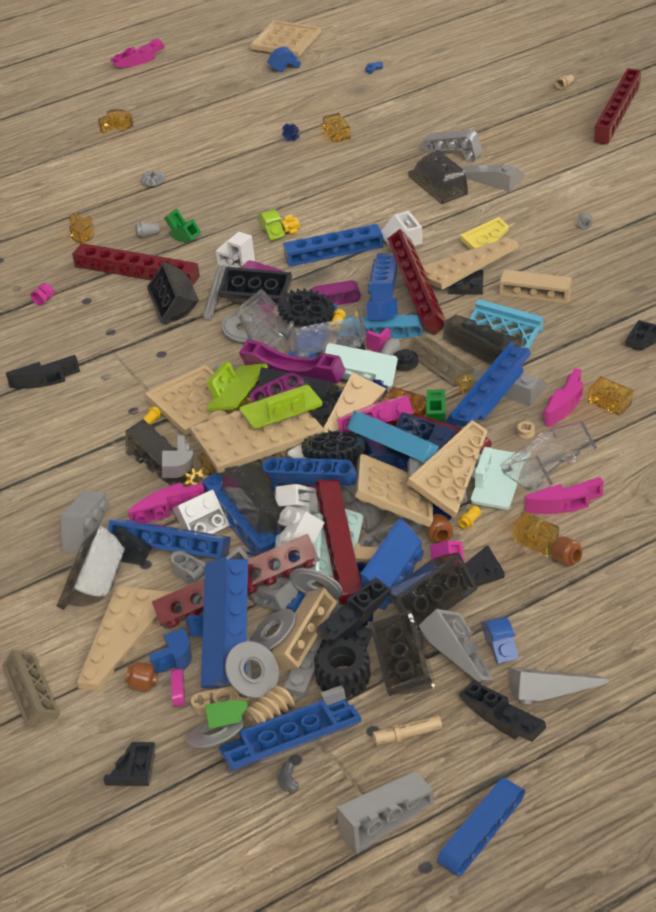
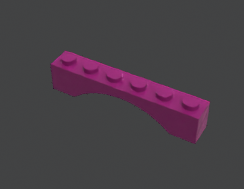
[239,339,346,384]

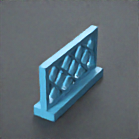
[461,299,543,348]

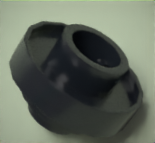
[393,349,418,371]

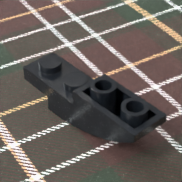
[5,355,80,389]
[316,577,392,645]
[459,681,546,742]

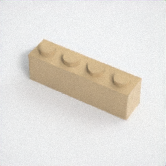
[500,269,572,304]
[271,588,337,671]

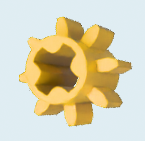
[281,214,300,235]
[183,468,208,486]

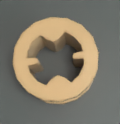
[518,421,535,440]

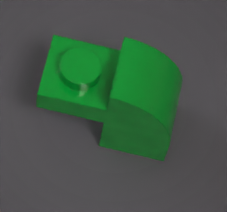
[164,208,201,243]
[426,389,446,422]

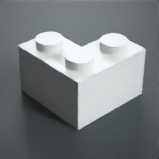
[216,232,255,268]
[275,484,319,516]
[277,505,325,556]

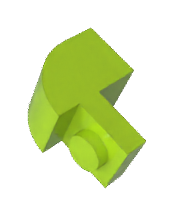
[257,209,285,242]

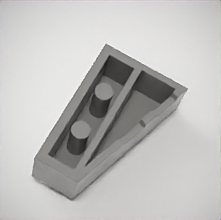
[60,490,108,555]

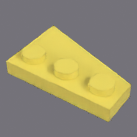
[460,217,509,250]

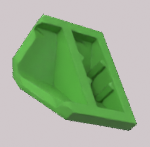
[205,700,248,729]

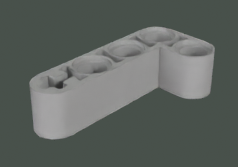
[421,129,482,163]

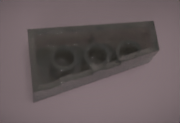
[443,314,523,365]
[126,419,193,486]
[221,462,281,534]

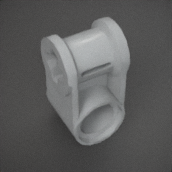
[170,551,205,585]

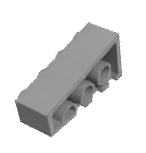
[337,771,434,855]

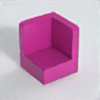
[366,328,391,353]
[430,541,464,565]

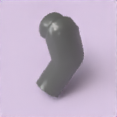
[277,762,299,794]

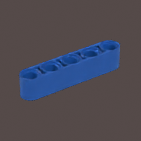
[262,457,358,486]
[437,777,525,877]

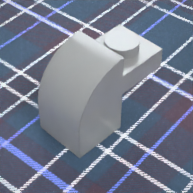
[162,435,193,478]

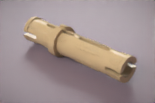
[372,715,442,747]

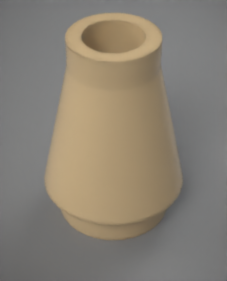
[555,74,574,90]

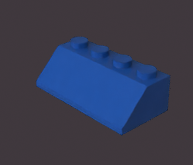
[361,519,424,610]

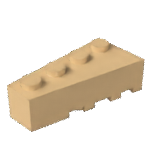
[324,372,386,433]

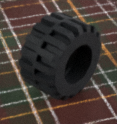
[314,638,371,697]

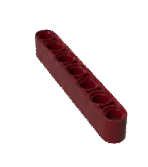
[316,479,362,605]

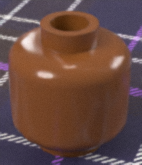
[424,514,453,544]
[551,536,583,566]
[125,662,158,692]

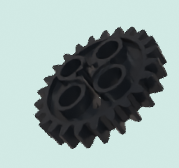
[278,288,335,330]
[301,430,365,460]

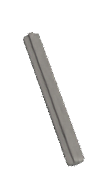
[203,265,226,320]

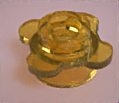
[456,373,475,394]

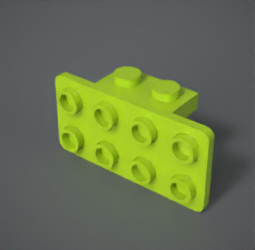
[206,361,268,411]
[240,385,322,429]

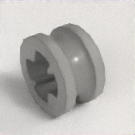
[577,212,592,229]

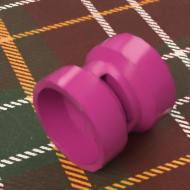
[31,283,54,306]

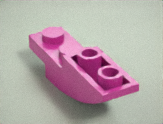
[110,38,165,67]
[543,368,583,427]
[337,395,413,434]
[524,477,604,514]
[128,483,205,523]

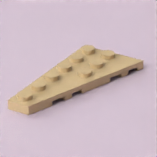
[423,238,519,290]
[407,420,488,519]
[77,586,172,691]

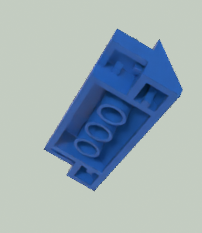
[444,341,531,428]
[201,556,248,688]
[219,699,362,774]

